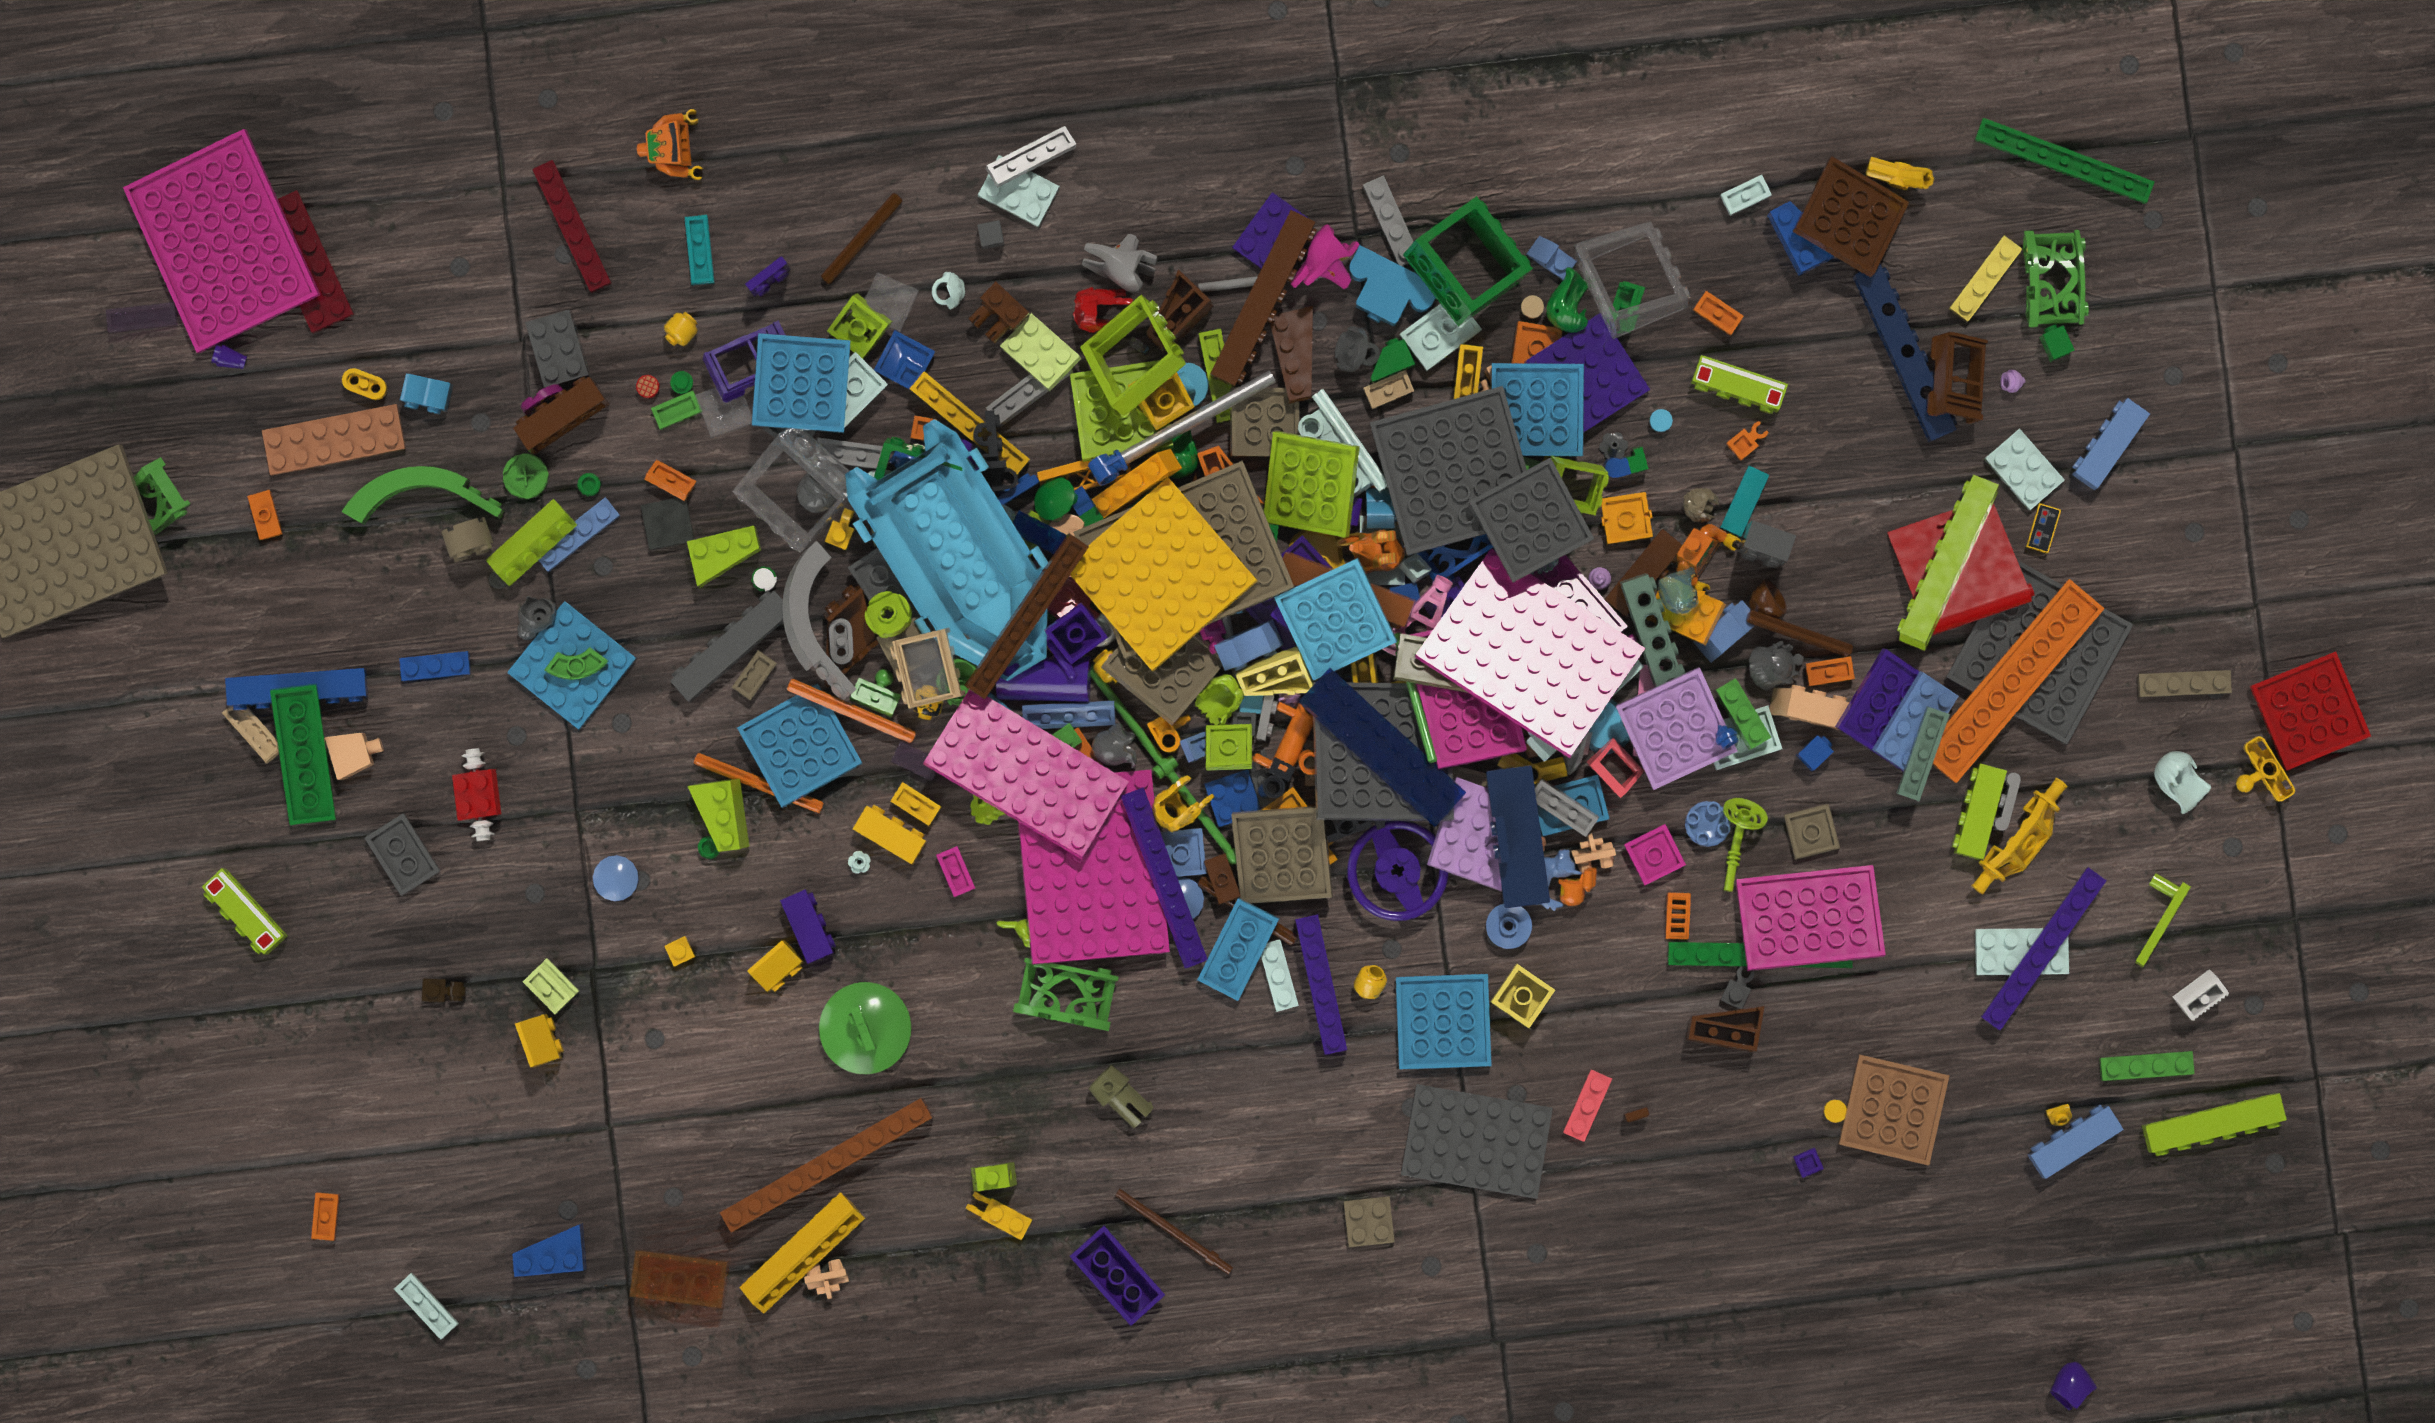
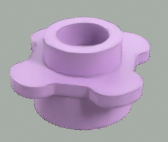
[1278,693,1301,707]

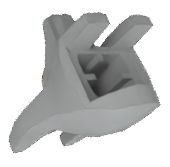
[1082,234,1157,294]

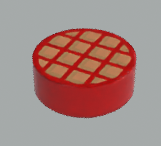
[636,375,660,399]

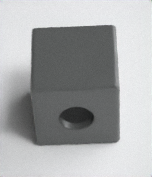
[977,220,1005,250]

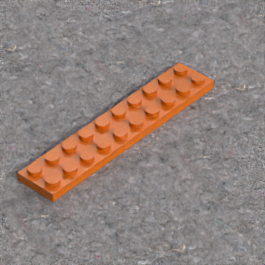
[1933,579,2105,783]

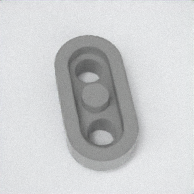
[828,618,853,664]

